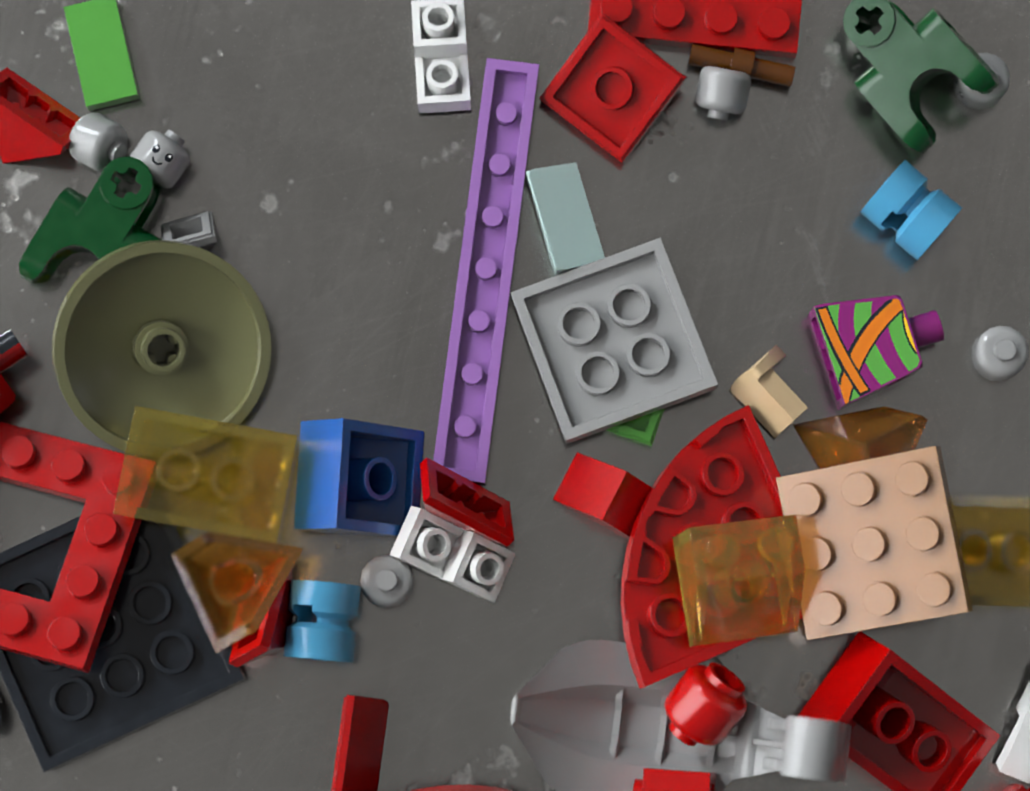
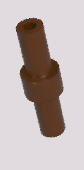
[688,44,796,87]

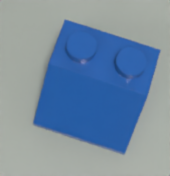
[294,418,424,537]

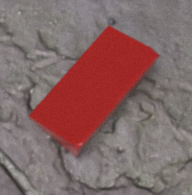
[331,695,389,791]

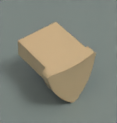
[730,344,808,438]

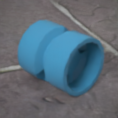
[860,159,963,260]
[283,580,361,663]

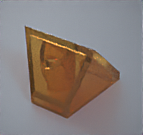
[792,406,928,469]
[171,532,304,653]

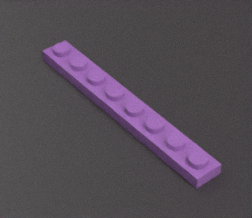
[433,58,539,485]

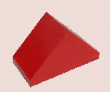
[552,452,652,539]

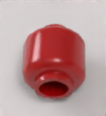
[664,662,747,746]

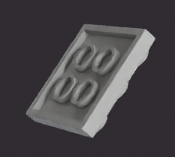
[510,238,718,444]

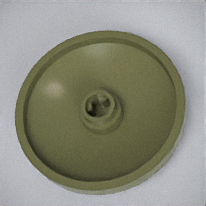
[52,240,272,458]

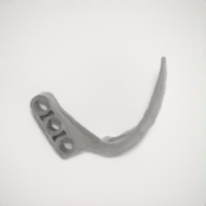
[510,640,852,791]

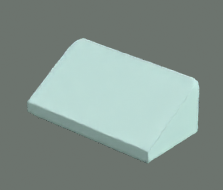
[526,162,605,276]

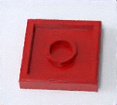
[539,13,688,163]

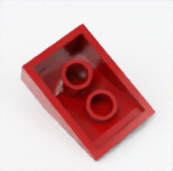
[797,631,1001,791]

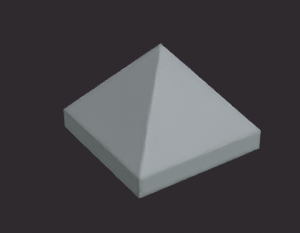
[160,211,217,251]

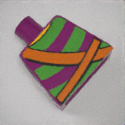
[808,295,944,410]

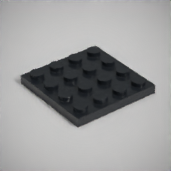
[0,482,246,772]

